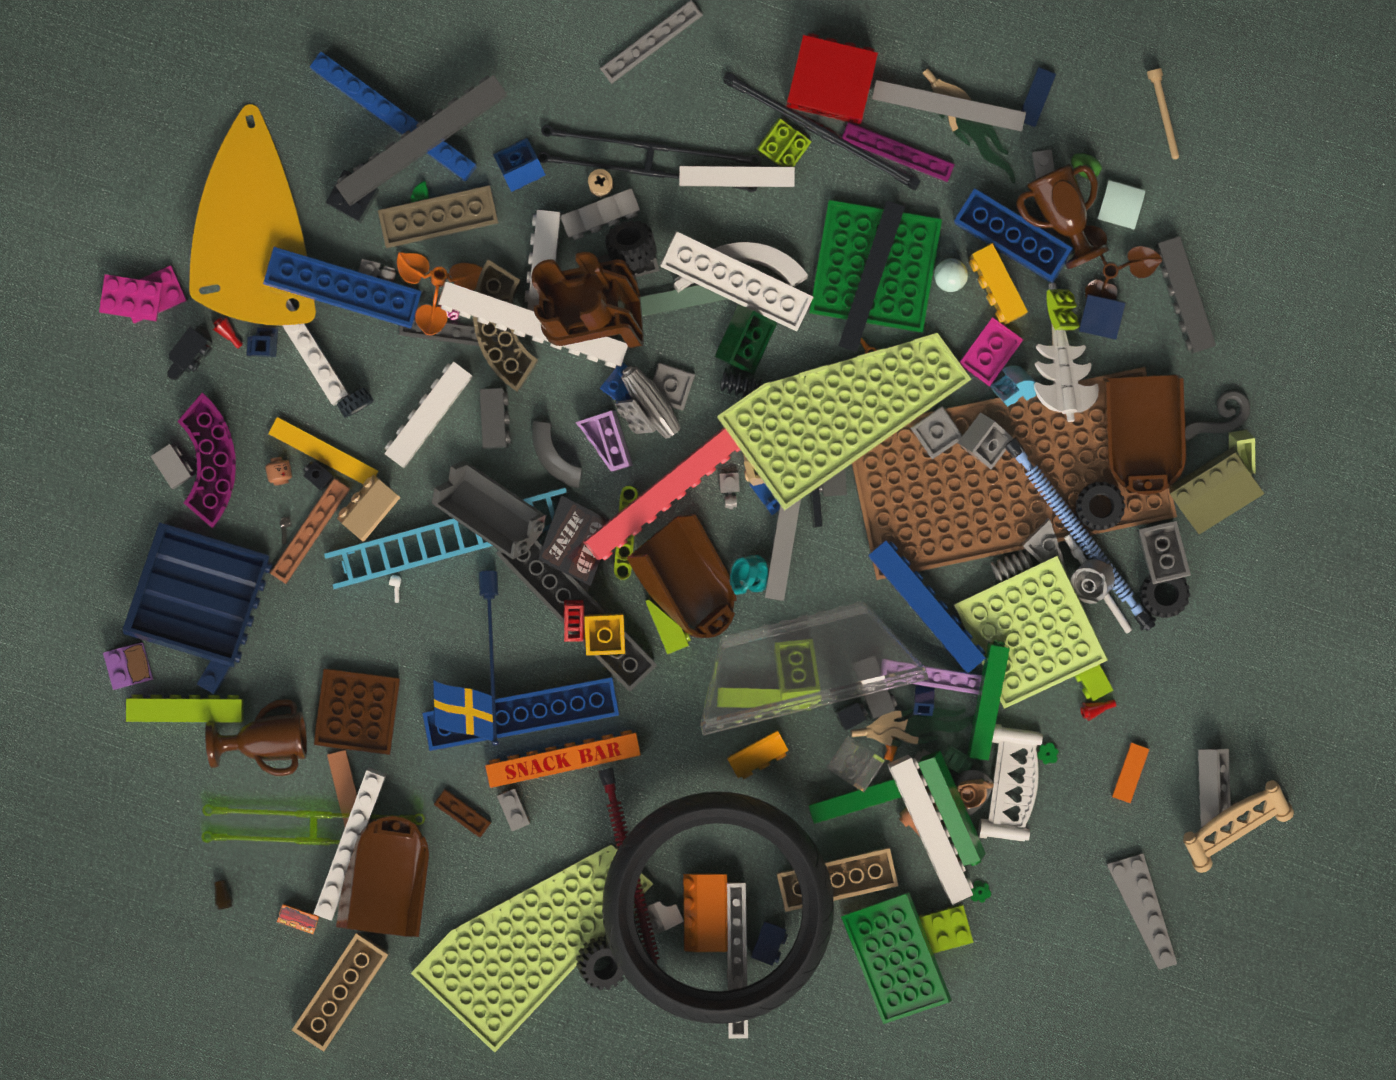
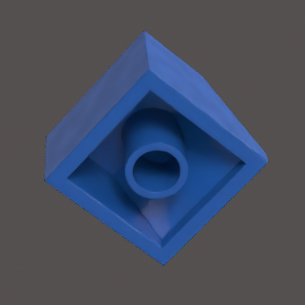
[493,138,545,192]

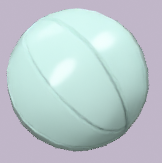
[934,258,968,292]

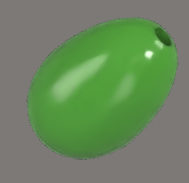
[1071,153,1102,179]

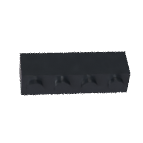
[834,701,868,731]

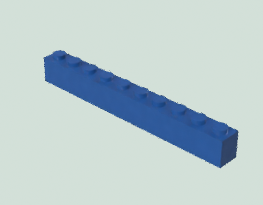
[310,52,477,182]

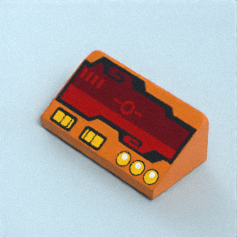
[277,903,320,934]

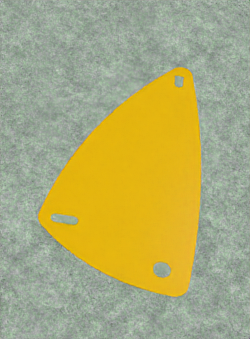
[189,104,316,325]

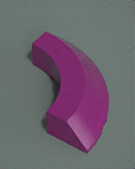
[177,393,236,528]

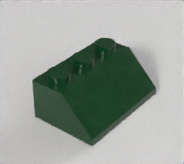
[714,305,777,375]

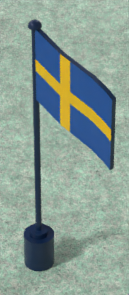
[433,571,499,746]

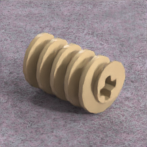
[588,169,613,197]

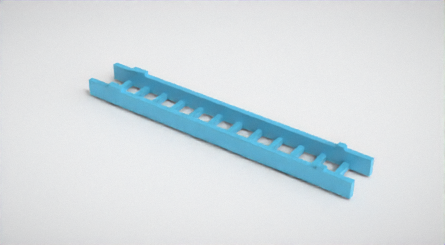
[324,488,567,589]

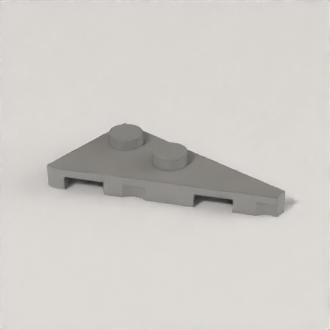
[1022,518,1070,579]

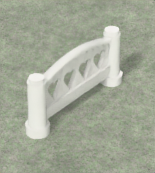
[978,724,1043,841]

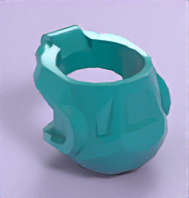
[730,555,769,595]

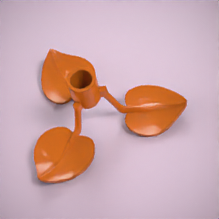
[397,252,483,335]

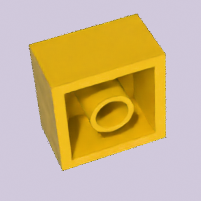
[584,613,625,655]

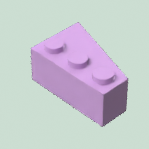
[576,411,633,471]

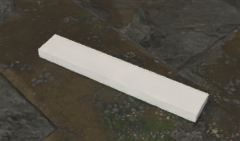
[679,166,795,187]

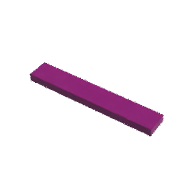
[842,122,955,182]

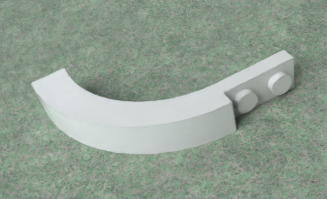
[674,242,808,293]

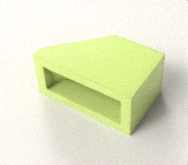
[1229,430,1256,474]

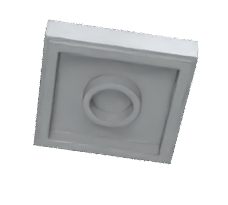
[652,363,695,411]
[910,407,962,459]

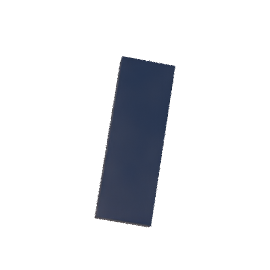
[1021,67,1056,128]

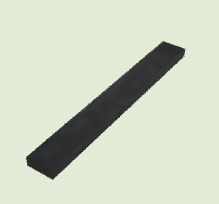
[838,201,905,352]

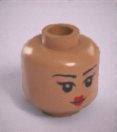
[265,457,292,486]

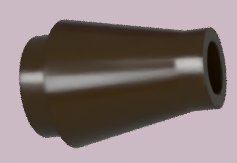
[214,880,233,910]

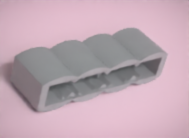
[560,188,640,240]

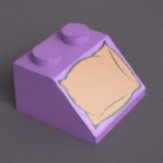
[103,643,153,690]

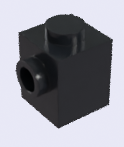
[303,461,335,491]

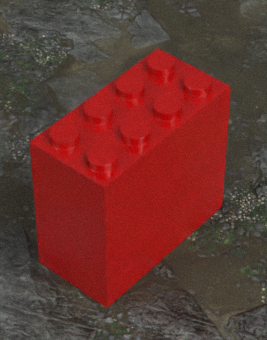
[786,33,878,125]

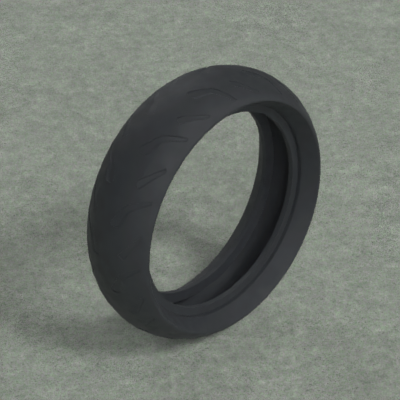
[602,791,834,1024]

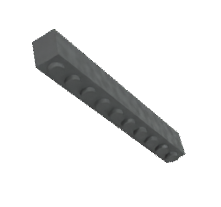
[335,75,507,206]

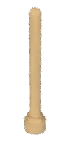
[1147,68,1179,159]

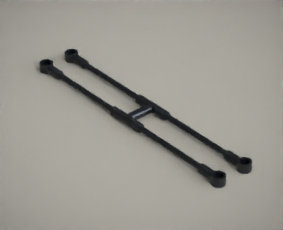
[723,71,921,191]
[538,125,761,193]

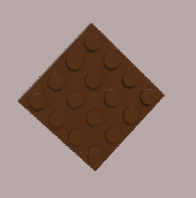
[314,669,400,755]

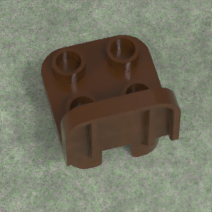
[531,252,644,348]

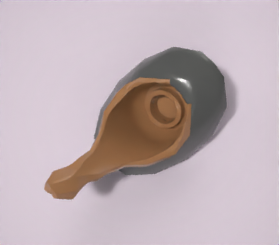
[953,770,994,816]

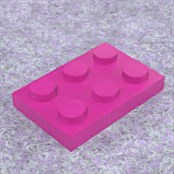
[131,266,187,324]
[99,274,163,322]
[960,317,1023,387]

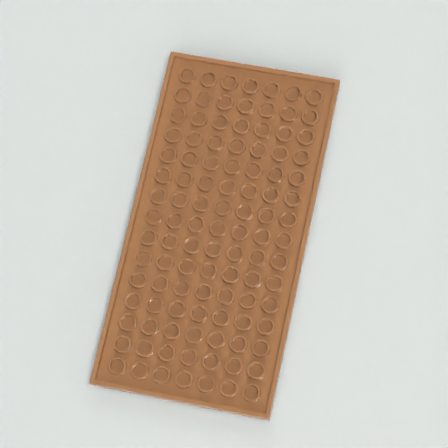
[852,367,1177,580]

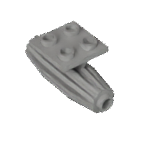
[615,366,681,439]

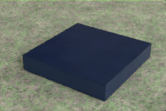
[1079,294,1125,340]

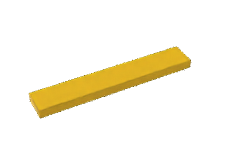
[268,417,379,484]

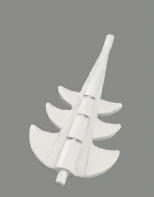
[1034,283,1099,422]

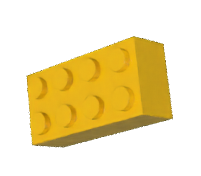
[969,243,1028,326]

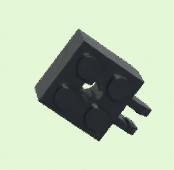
[325,162,379,223]
[167,327,213,380]

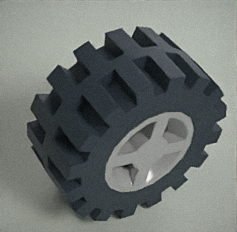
[337,387,374,418]

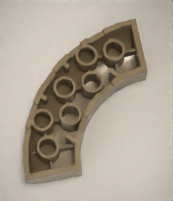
[473,260,538,392]

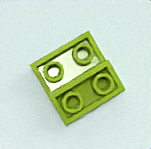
[756,118,812,167]
[1047,289,1080,330]

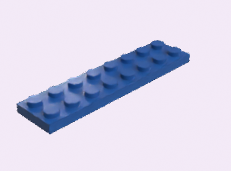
[263,247,422,329]

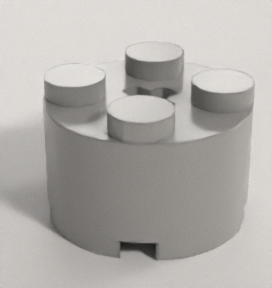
[1070,559,1115,604]

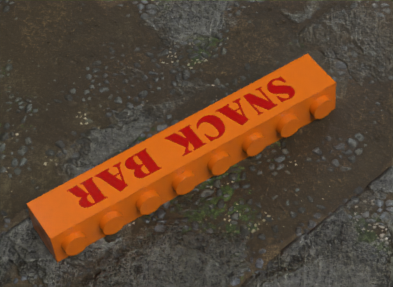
[485,730,641,788]

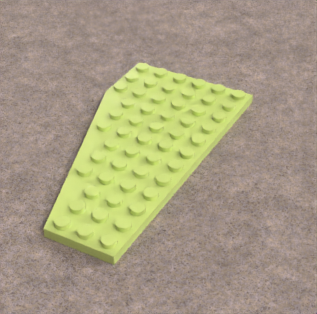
[717,333,971,511]
[411,844,653,1052]

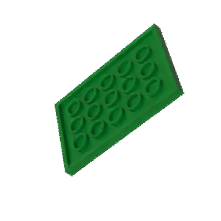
[841,892,952,1024]

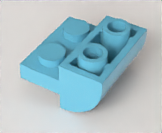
[990,365,1036,407]

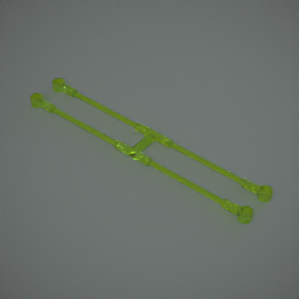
[201,804,425,846]

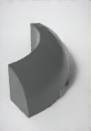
[532,421,582,488]

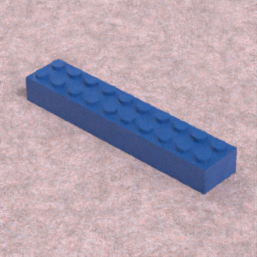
[423,677,620,751]

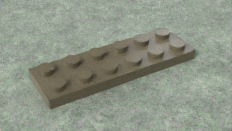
[378,185,498,248]

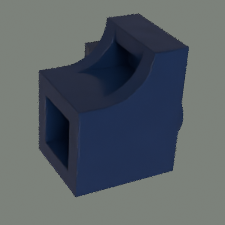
[246,327,278,358]

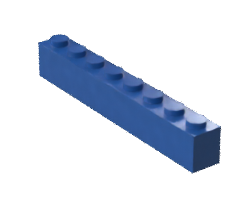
[868,541,986,673]

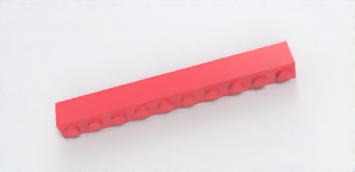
[583,428,740,560]

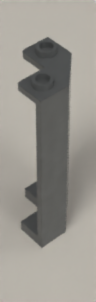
[432,460,546,559]

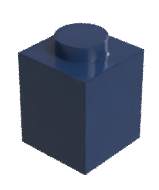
[913,685,935,716]

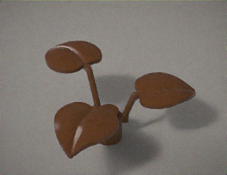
[1083,225,1162,300]

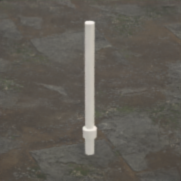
[1064,534,1133,634]

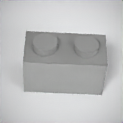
[151,444,193,489]
[497,788,531,831]

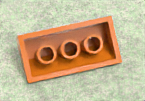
[683,873,728,952]

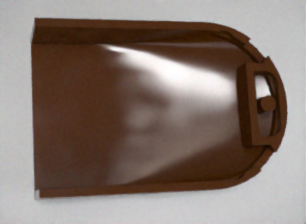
[1103,374,1186,495]
[627,514,737,638]
[336,816,429,937]

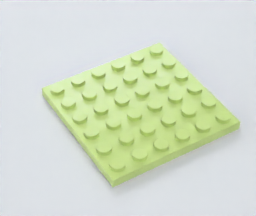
[954,556,1109,709]

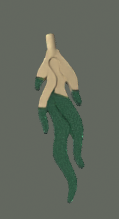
[923,68,1015,184]
[851,708,974,747]

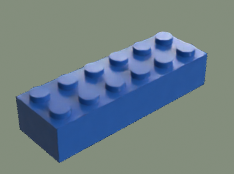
[954,188,1073,284]

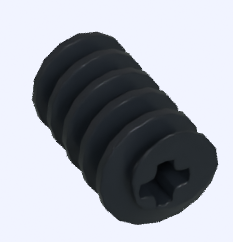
[720,367,762,398]

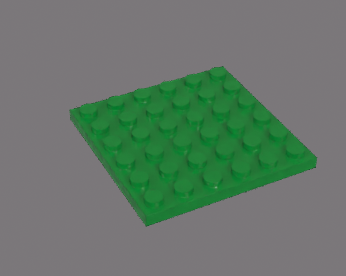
[809,200,942,333]

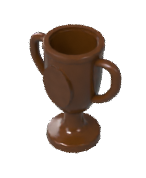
[1017,164,1109,270]
[205,699,308,776]

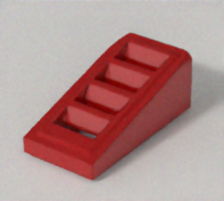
[564,600,584,642]

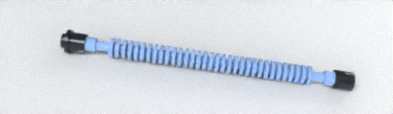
[1004,437,1156,631]

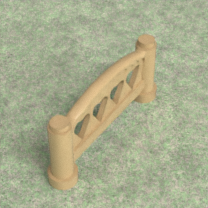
[1183,780,1294,873]

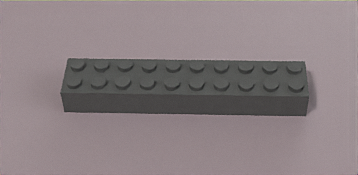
[496,540,657,692]

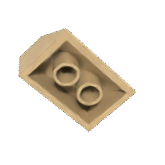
[337,474,401,542]

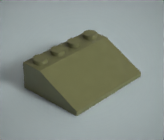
[1168,447,1264,534]

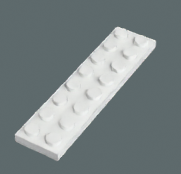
[659,231,813,331]

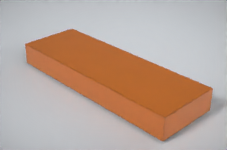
[1112,743,1149,803]

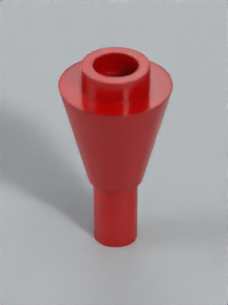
[212,317,243,349]
[1080,699,1116,721]

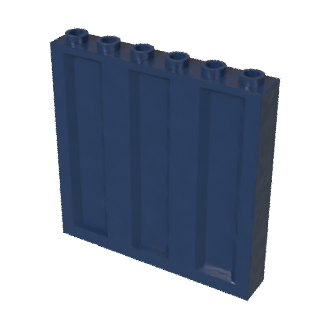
[122,522,272,667]

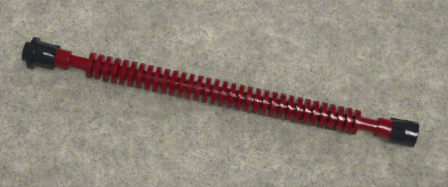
[598,767,660,965]

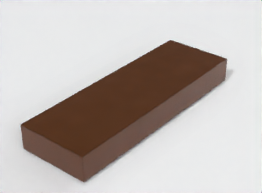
[433,789,492,838]

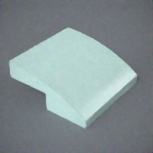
[1098,180,1146,229]

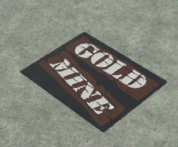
[538,496,609,586]

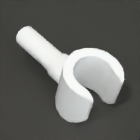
[389,575,401,603]

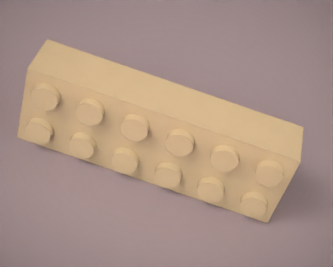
[776,847,898,912]
[292,932,390,1052]

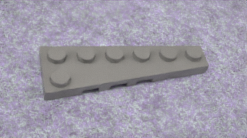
[1106,853,1177,969]

